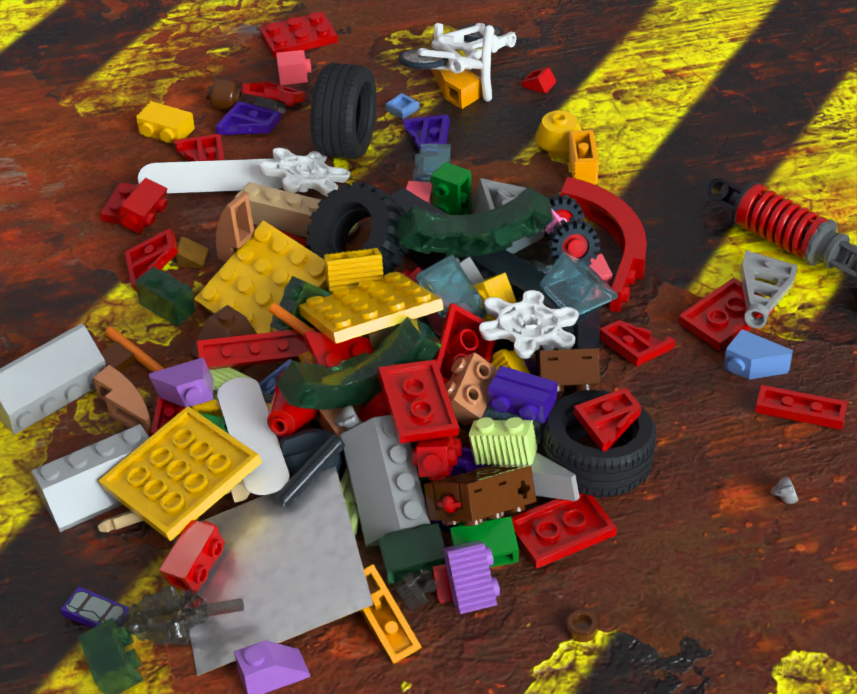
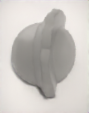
[335,405,361,430]
[770,477,798,504]

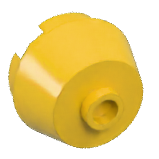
[535,110,582,158]

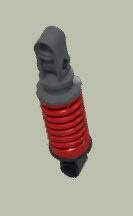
[707,178,857,277]

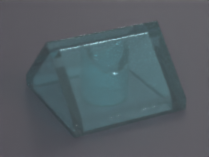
[540,252,618,315]
[416,254,486,318]

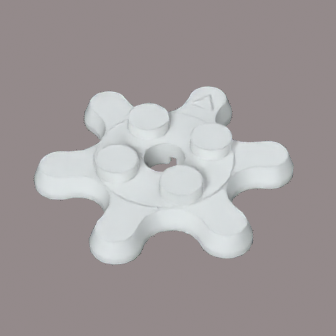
[259,148,350,196]
[479,290,579,359]

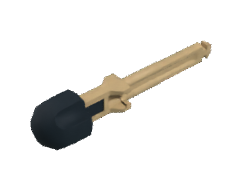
[98,428,344,532]

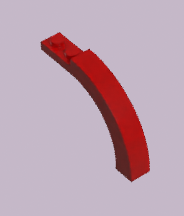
[561,177,647,313]

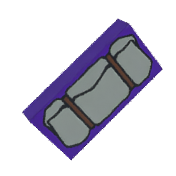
[61,587,133,638]

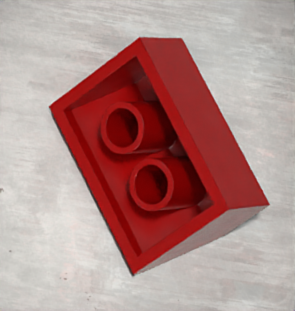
[435,303,495,384]

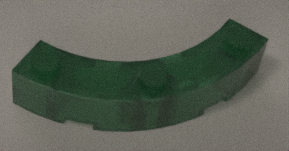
[397,187,553,257]
[276,317,442,409]

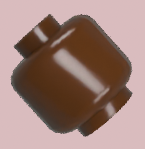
[206,79,242,112]

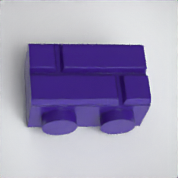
[488,366,557,423]

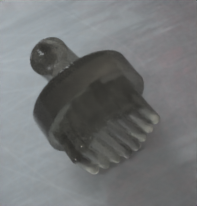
[394,569,437,611]

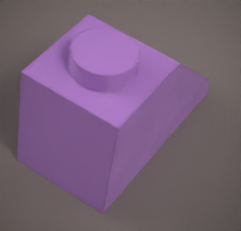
[149,358,213,407]
[234,640,310,694]

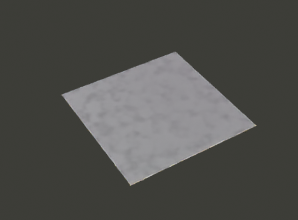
[173,466,373,676]

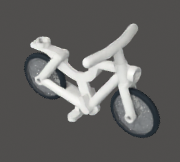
[398,23,516,102]

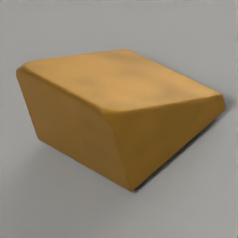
[176,237,209,269]

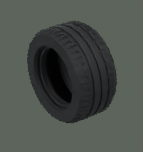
[310,63,377,159]
[541,390,656,498]

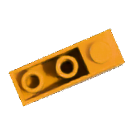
[430,56,482,109]

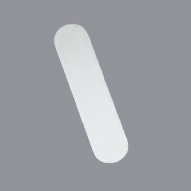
[138,159,283,193]
[217,377,289,495]

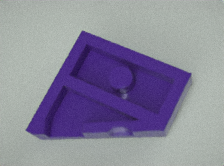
[215,101,281,135]
[403,114,450,154]

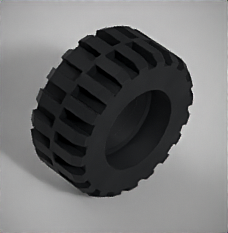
[306,182,411,277]

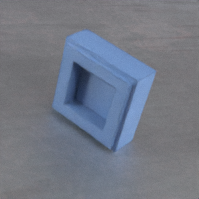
[385,93,419,120]

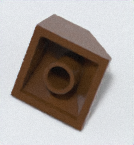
[190,305,257,372]

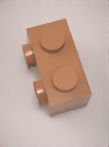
[445,352,498,426]

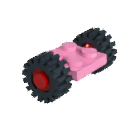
[537,193,600,270]

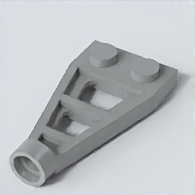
[740,250,798,328]

